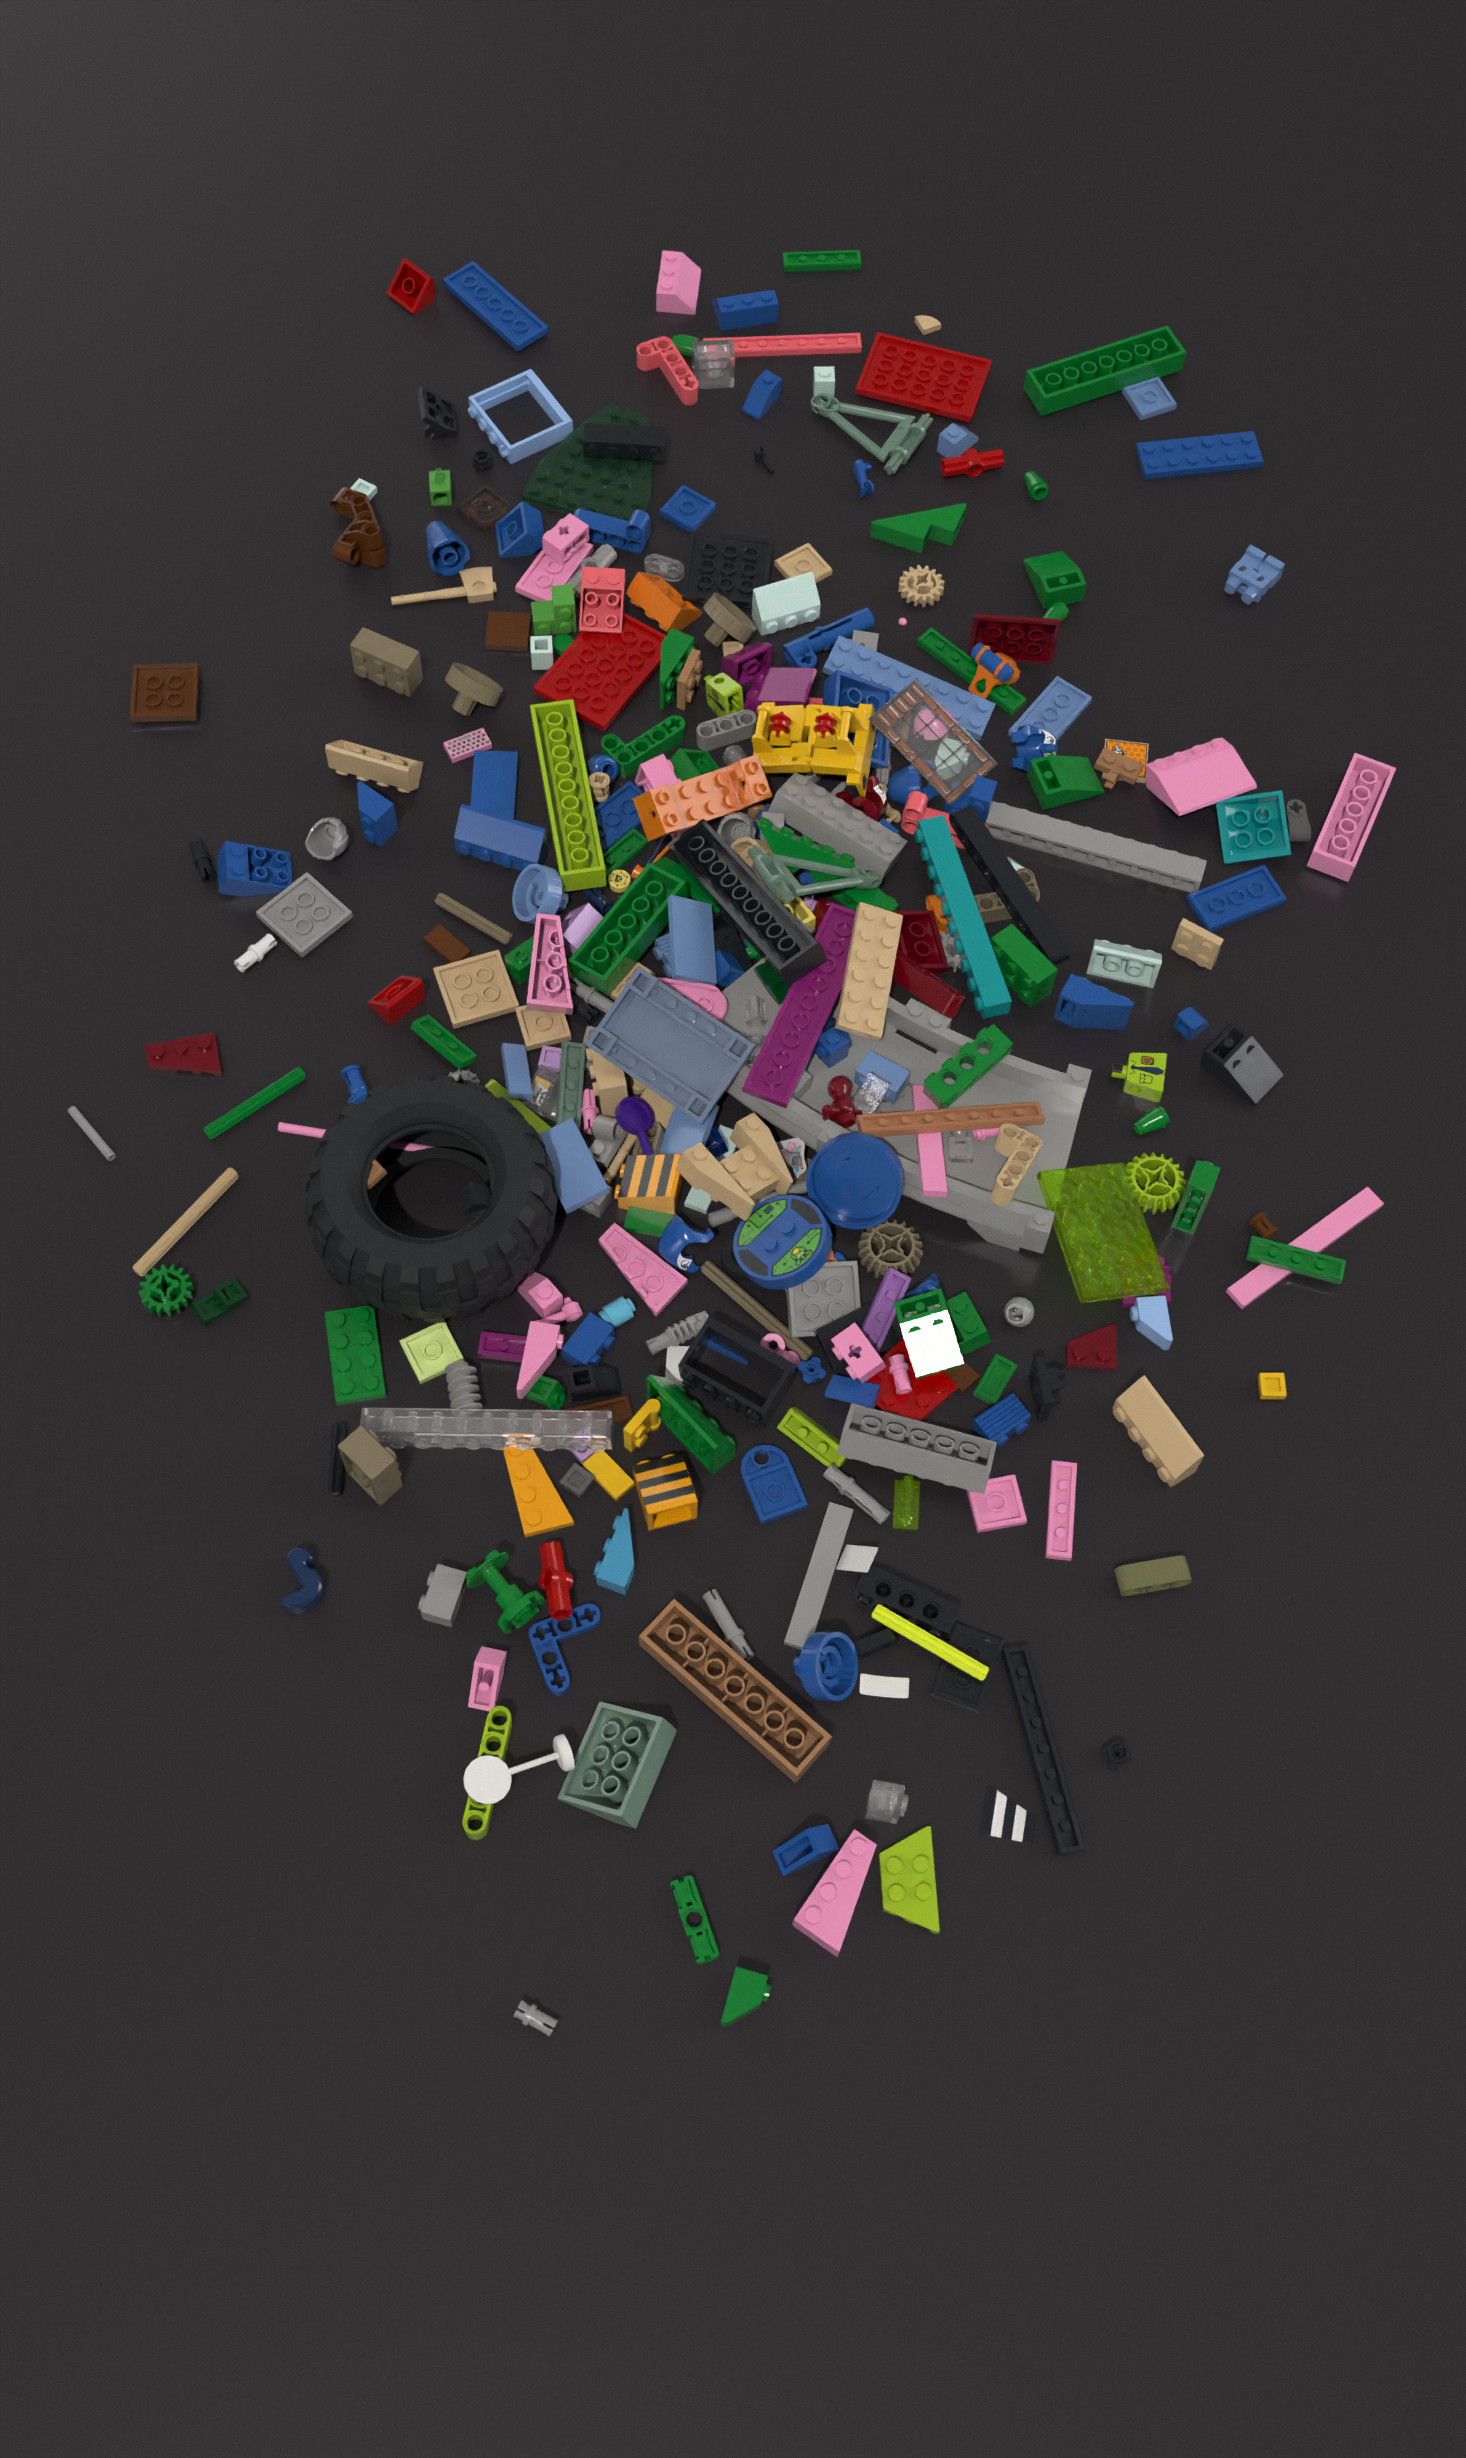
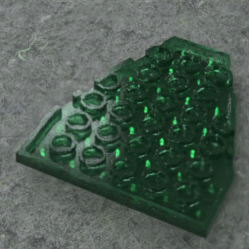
[521,404,652,521]

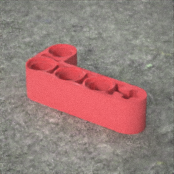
[636,336,699,405]
[901,791,989,849]

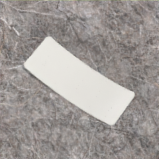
[859,1673,909,1698]

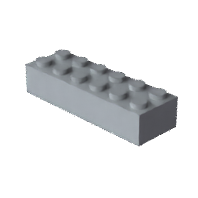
[768,772,908,878]
[837,1403,997,1494]

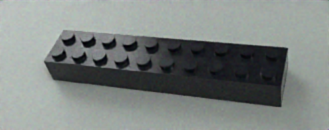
[667,819,826,987]

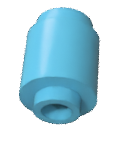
[598,1296,636,1329]

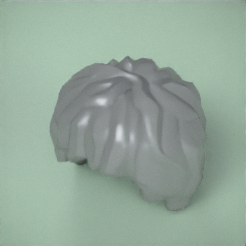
[717,812,757,847]
[305,817,349,860]

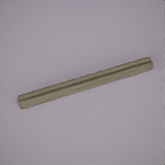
[701,1260,813,1361]

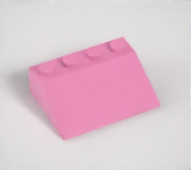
[1145,737,1257,816]

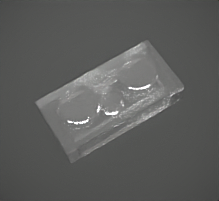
[853,1071,892,1115]

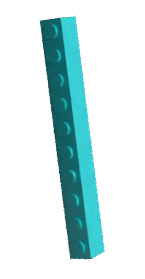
[914,815,1012,1019]

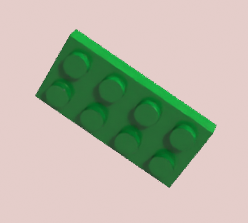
[325,1305,386,1405]

